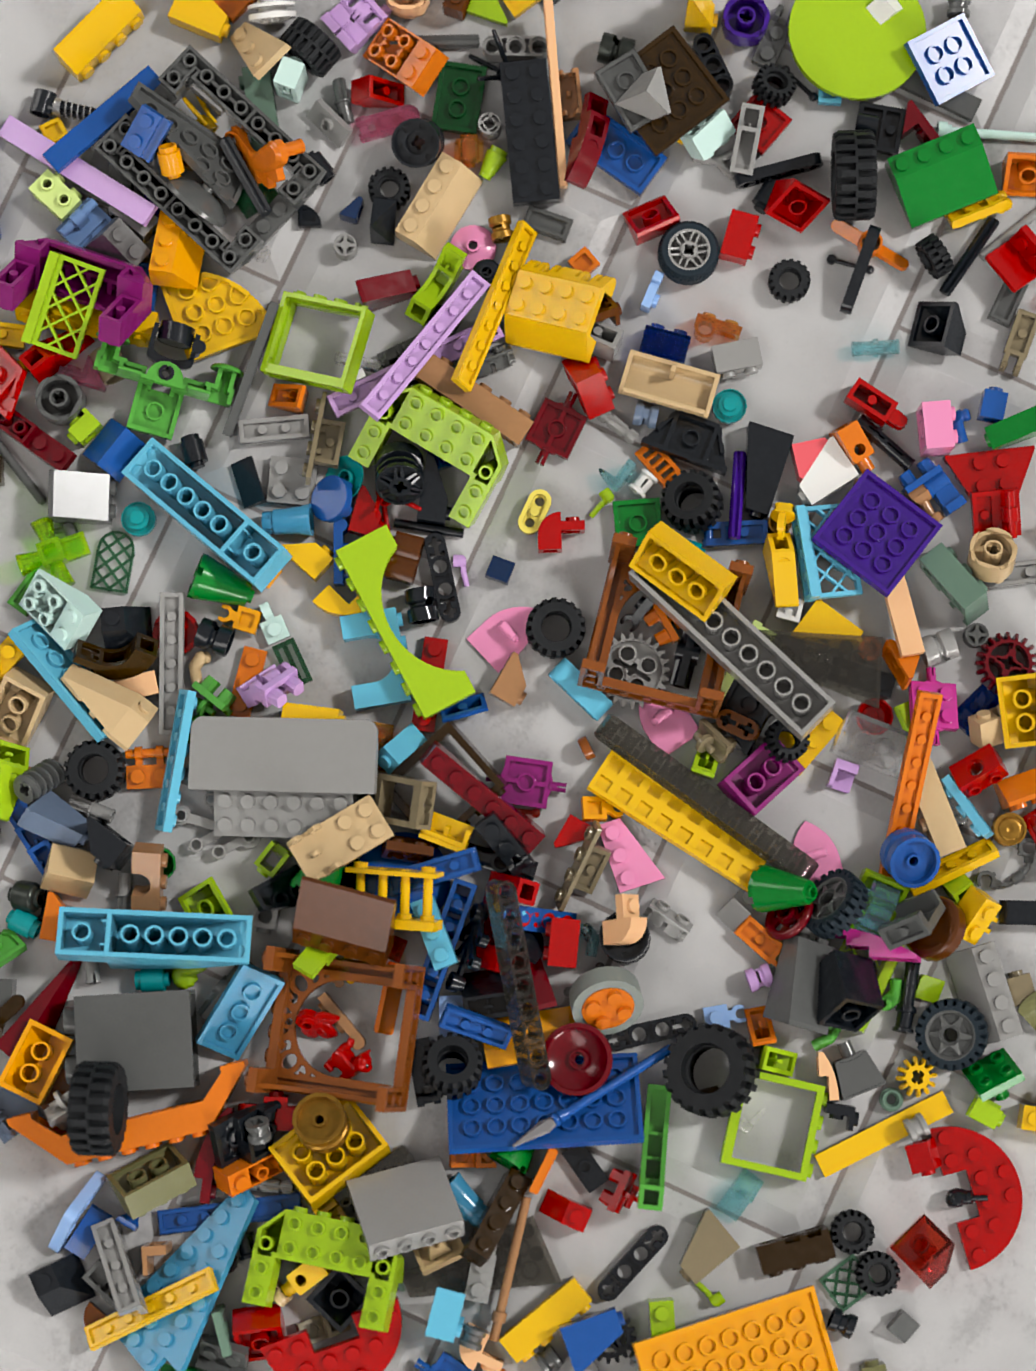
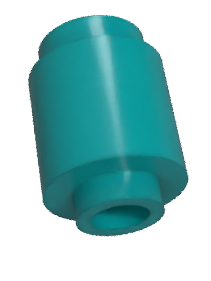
[6,909,42,939]
[134,969,171,992]

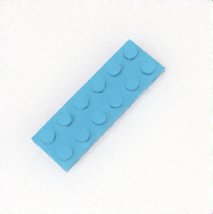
[7,619,108,743]

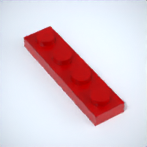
[412,636,448,733]

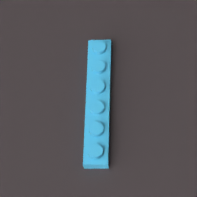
[155,689,198,833]

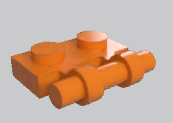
[125,745,169,790]

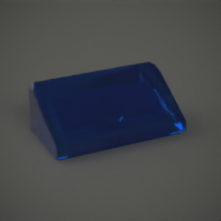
[958,684,999,737]

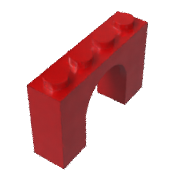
[467,871,540,977]

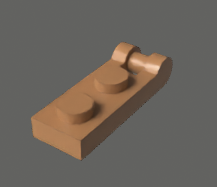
[318,992,366,1050]

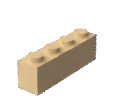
[918,758,966,857]

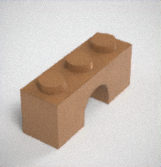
[131,842,168,911]

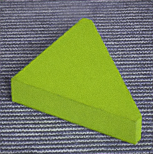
[467,0,508,27]

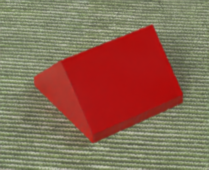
[765,178,831,233]
[622,195,680,246]

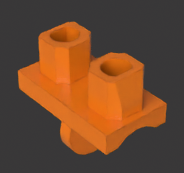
[643,604,681,647]

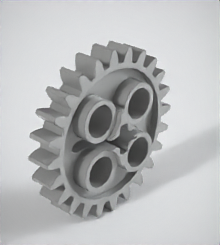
[604,632,671,709]

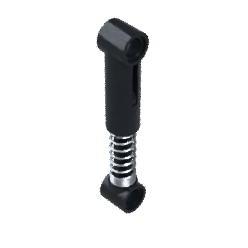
[29,88,167,144]

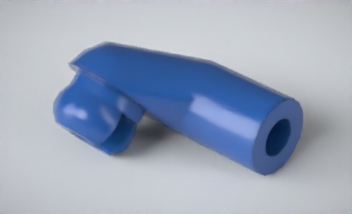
[953,409,971,444]

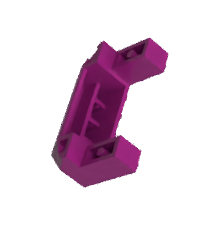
[0,238,153,347]

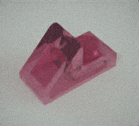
[57,355,107,393]

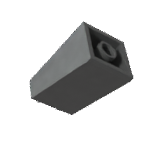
[763,932,837,1035]

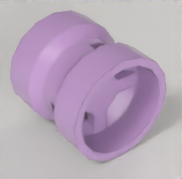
[744,963,773,993]

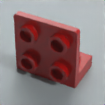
[985,224,1036,293]

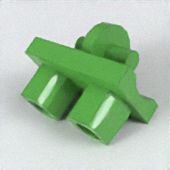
[191,675,237,717]

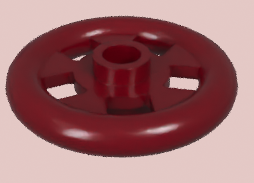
[765,902,813,940]

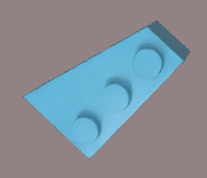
[425,1287,466,1343]

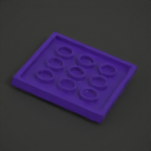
[811,469,943,598]

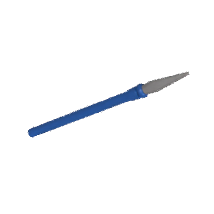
[513,1044,671,1147]

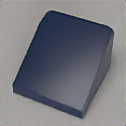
[339,196,364,225]
[485,555,516,585]

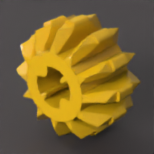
[895,1056,937,1097]

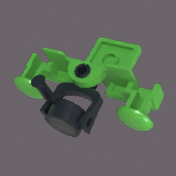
[93,320,244,441]

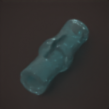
[851,339,900,357]

